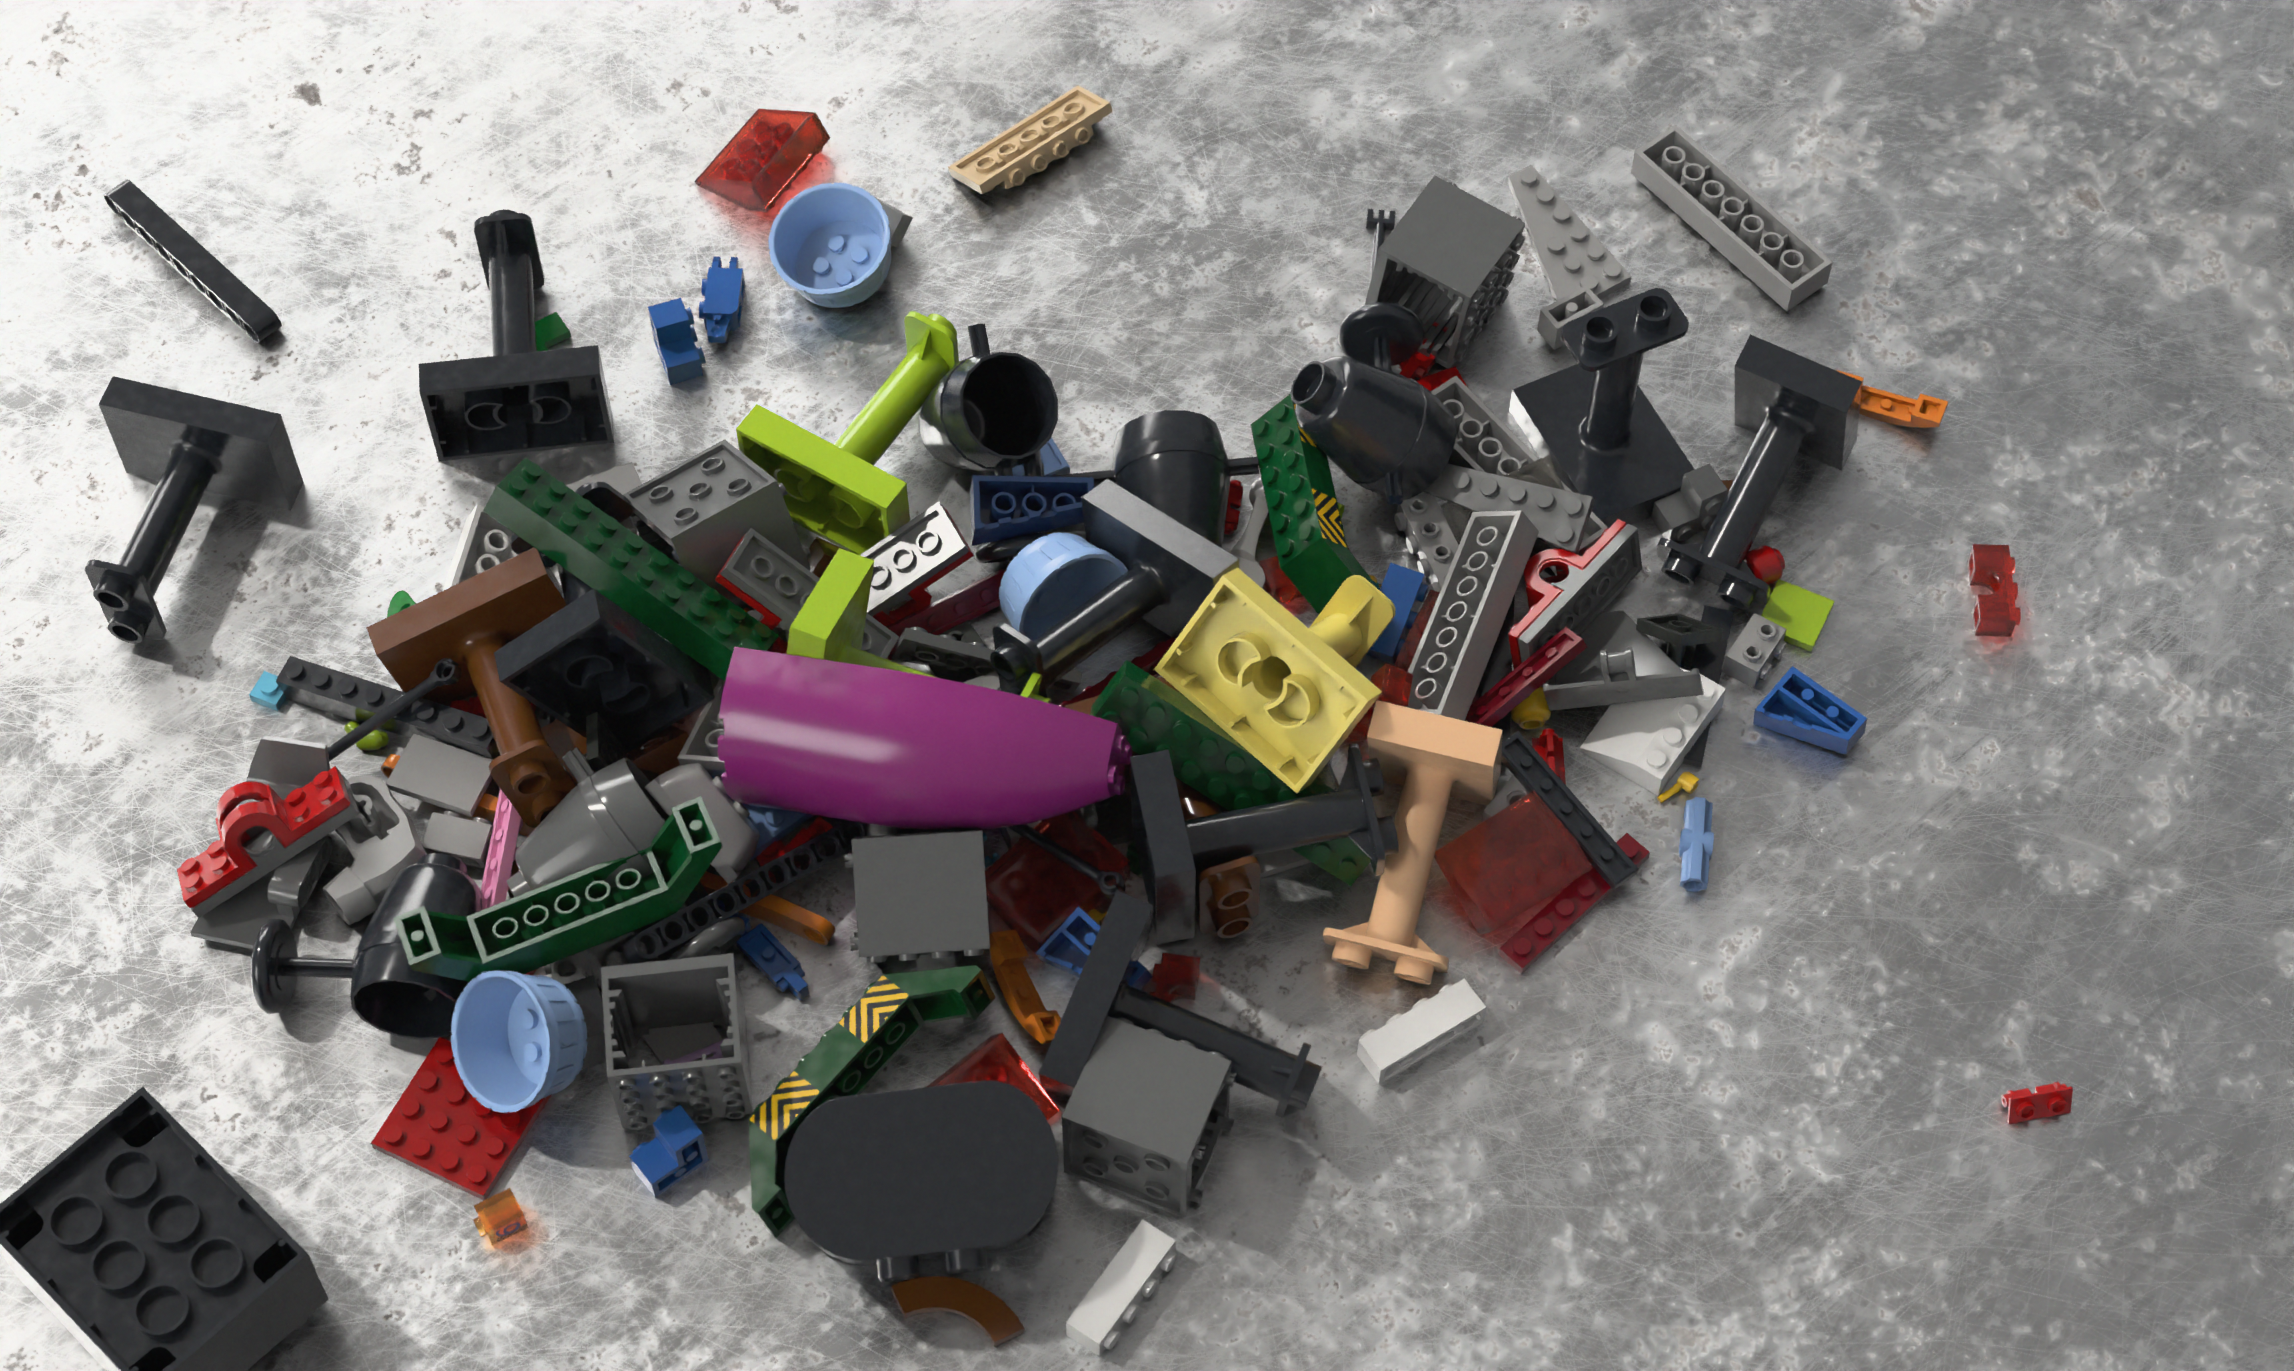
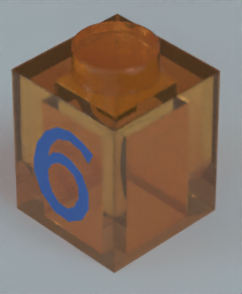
[473,1188,528,1245]

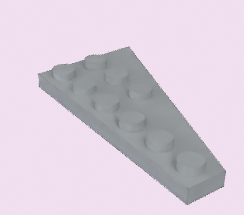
[1508,165,1632,301]

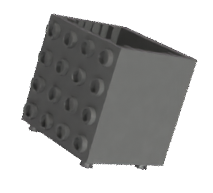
[1365,175,1525,368]
[623,439,812,609]
[845,830,990,963]
[601,953,753,1130]
[1062,1016,1237,1218]

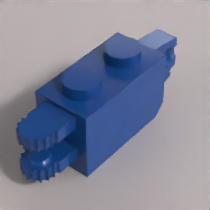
[699,256,745,343]

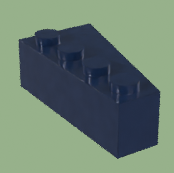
[970,475,1094,546]

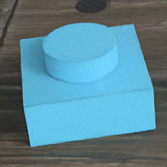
[249,671,287,711]

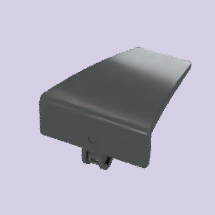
[1543,610,1704,711]

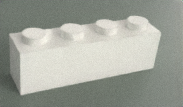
[1357,979,1487,1084]
[1066,1220,1177,1357]

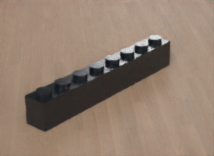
[276,656,501,760]

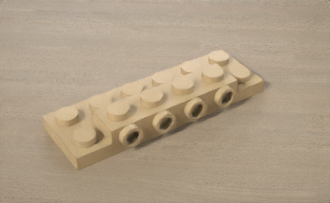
[948,86,1113,194]

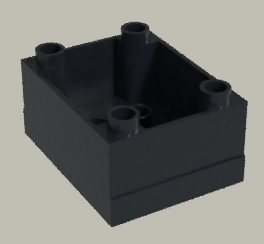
[0,1086,329,1371]

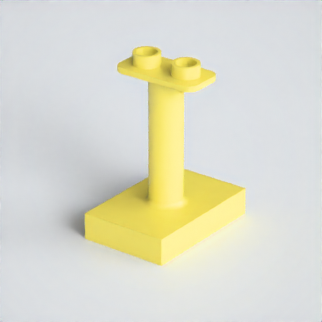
[1154,567,1396,793]

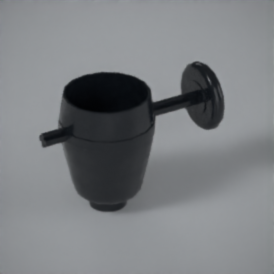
[1290,302,1457,505]
[919,323,1058,563]
[1022,410,1259,548]
[251,853,482,1040]

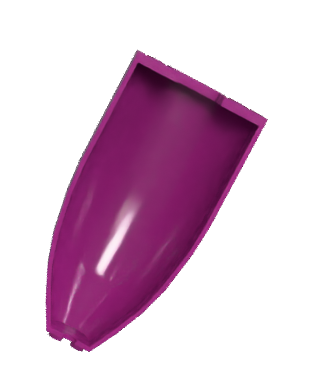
[718,647,1132,830]

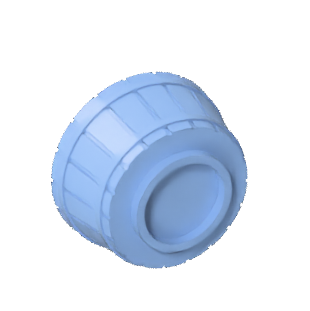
[768,183,891,308]
[999,532,1128,641]
[451,971,587,1113]

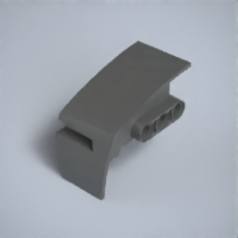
[191,735,333,949]

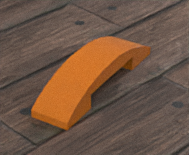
[1836,370,1948,428]
[989,929,1061,1044]

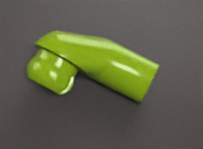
[344,720,389,750]

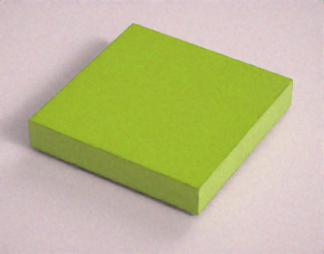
[1761,579,1835,652]

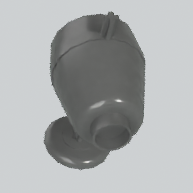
[507,747,745,960]

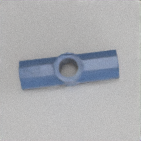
[1679,797,1714,892]

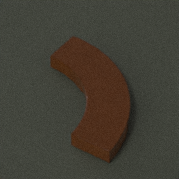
[891,1276,1025,1347]

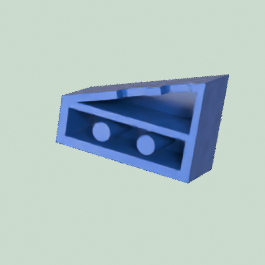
[1366,563,1429,664]
[1753,666,1867,755]
[1035,906,1153,990]

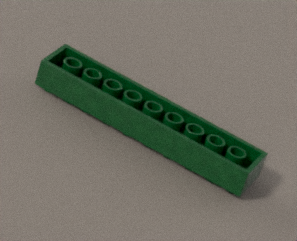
[483,458,779,681]
[1090,660,1378,886]

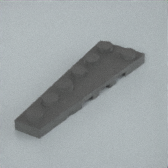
[1423,464,1595,555]
[891,627,1083,693]

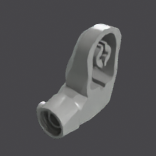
[323,775,426,925]

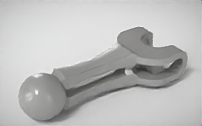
[1227,478,1270,588]

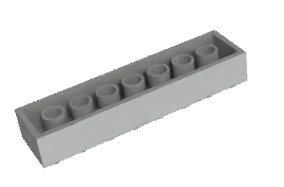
[1631,124,1833,311]
[1431,376,1608,575]
[1395,510,1539,721]

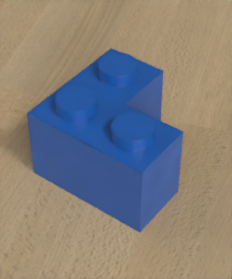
[648,298,706,385]
[629,1105,709,1198]

